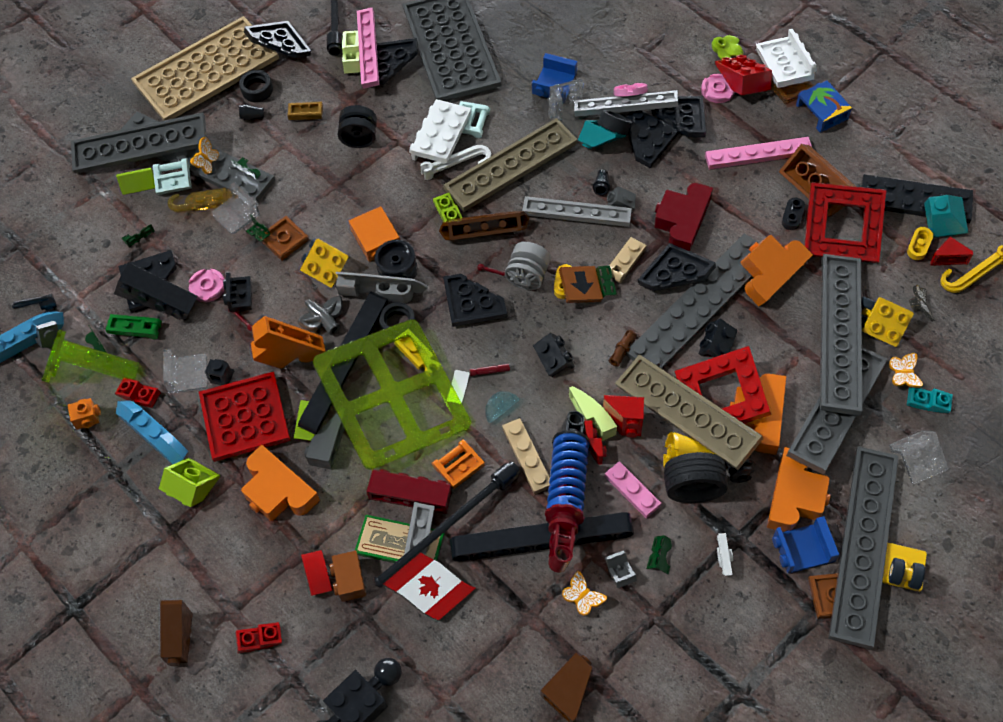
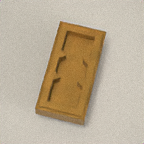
[288,102,323,120]

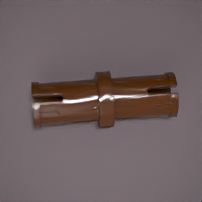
[608,330,637,367]

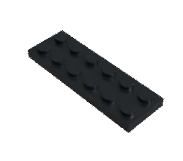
[861,174,973,223]

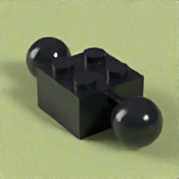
[317,658,402,722]

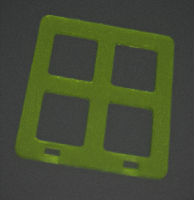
[313,319,471,470]

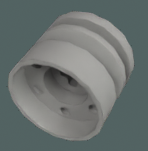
[505,242,551,290]

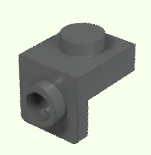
[607,186,636,210]
[35,321,60,348]
[605,551,637,588]

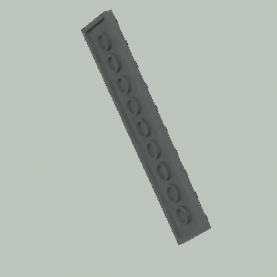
[121,112,275,205]
[626,233,759,370]
[820,254,862,416]
[828,446,899,650]

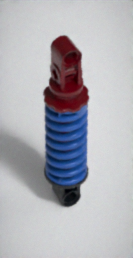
[545,411,590,573]

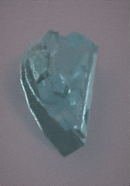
[485,391,520,423]

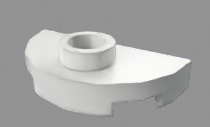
[717,533,733,576]

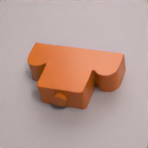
[741,235,813,307]
[251,316,326,369]
[730,374,786,455]
[241,445,320,521]
[767,447,830,532]

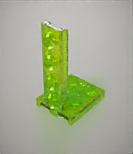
[42,329,140,382]

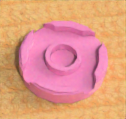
[701,74,735,103]
[614,83,648,96]
[189,269,225,303]

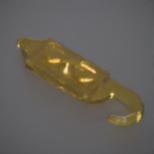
[167,188,239,212]

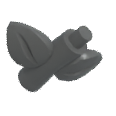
[298,296,343,335]

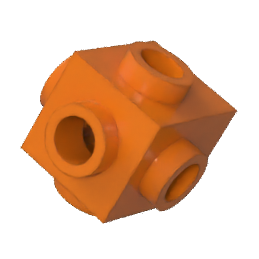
[68,398,101,430]

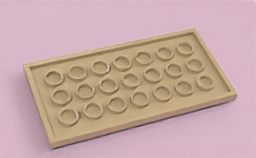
[131,16,279,121]

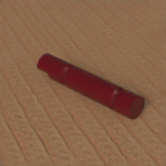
[470,363,510,377]

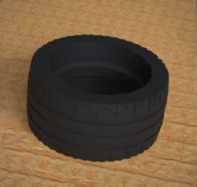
[664,452,728,503]

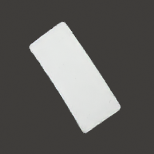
[446,370,470,405]

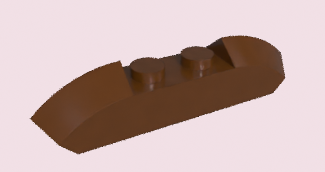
[439,211,530,240]

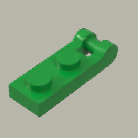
[105,314,162,340]

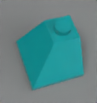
[578,120,626,149]
[924,195,968,238]

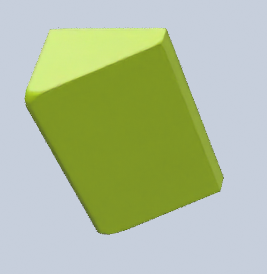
[116,168,155,195]

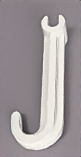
[420,145,491,180]

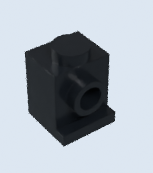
[205,359,235,385]

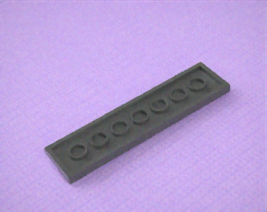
[71,113,207,174]
[786,347,887,475]

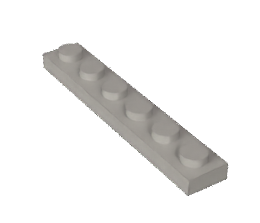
[574,90,678,117]
[522,196,632,227]

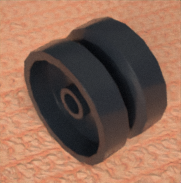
[337,105,377,148]
[375,240,418,279]

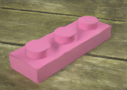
[604,461,661,518]

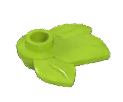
[712,35,743,60]

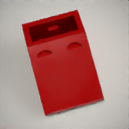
[715,55,772,95]

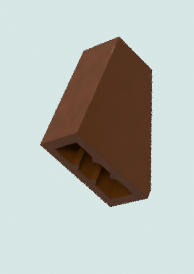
[160,600,193,666]
[540,653,592,722]

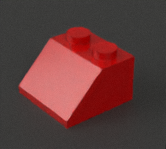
[603,395,644,438]

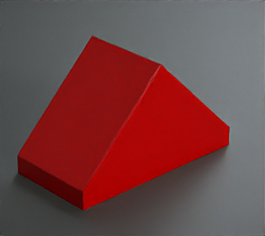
[930,236,973,266]

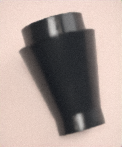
[239,104,264,121]
[593,169,610,196]

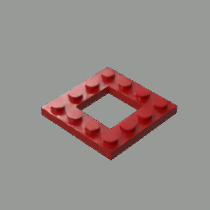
[804,182,886,263]
[675,346,772,424]

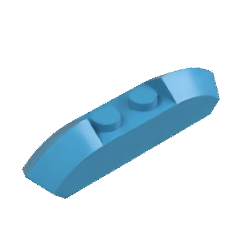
[0,311,64,363]
[116,400,188,464]

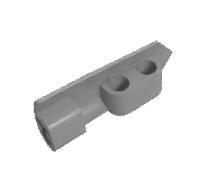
[335,272,428,303]

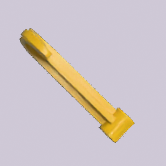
[940,245,1003,293]

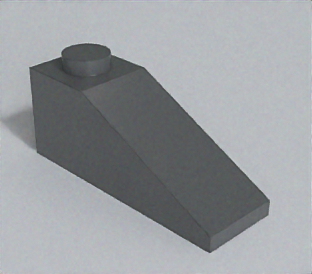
[305,408,348,470]

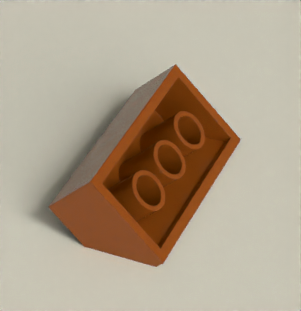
[779,144,856,217]

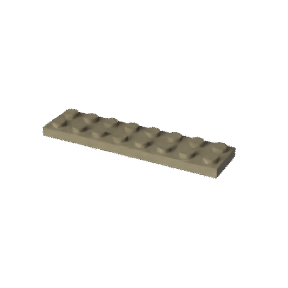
[443,118,578,212]
[615,354,763,470]

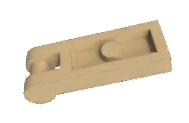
[606,237,646,283]

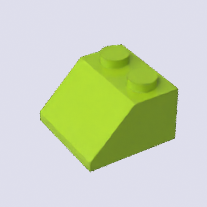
[159,458,220,507]

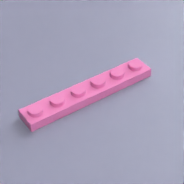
[357,8,379,89]
[705,137,812,170]

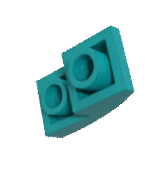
[907,387,953,413]

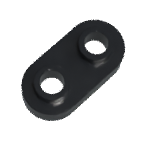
[782,197,805,230]

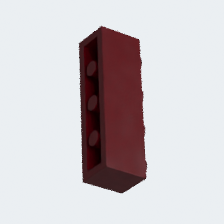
[366,469,452,514]

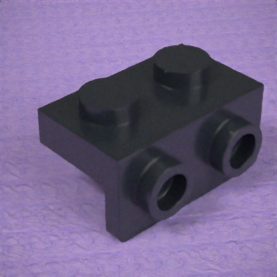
[223,272,252,312]
[698,318,738,358]
[533,332,575,377]

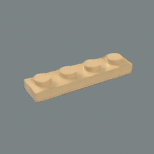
[502,418,550,495]

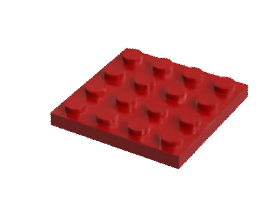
[199,371,291,462]

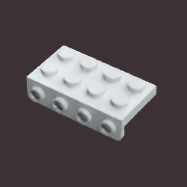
[756,29,817,88]
[409,99,471,164]

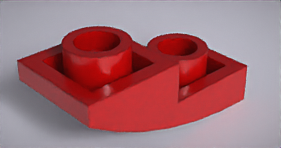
[115,378,161,408]
[584,420,606,465]
[301,550,332,596]
[235,622,282,654]

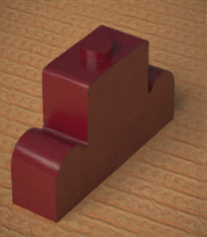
[654,183,713,251]

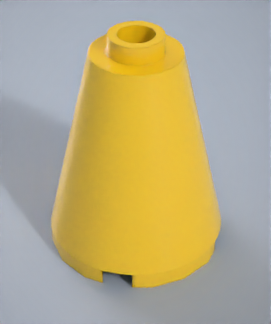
[663,432,714,466]

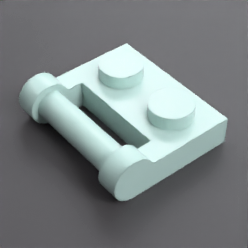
[459,101,490,138]
[153,158,192,195]

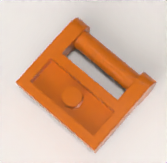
[432,440,485,489]

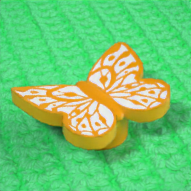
[190,137,219,174]
[889,353,923,388]
[562,571,607,616]

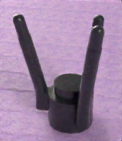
[12,294,57,313]

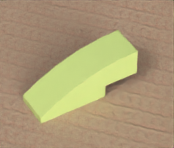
[342,31,361,74]
[569,386,617,441]

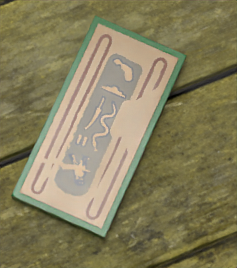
[355,515,445,563]

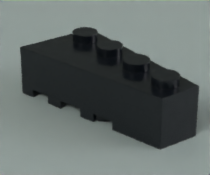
[114,262,197,320]

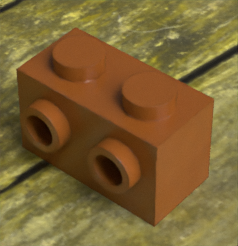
[329,550,366,602]

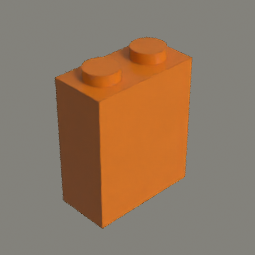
[349,206,400,262]

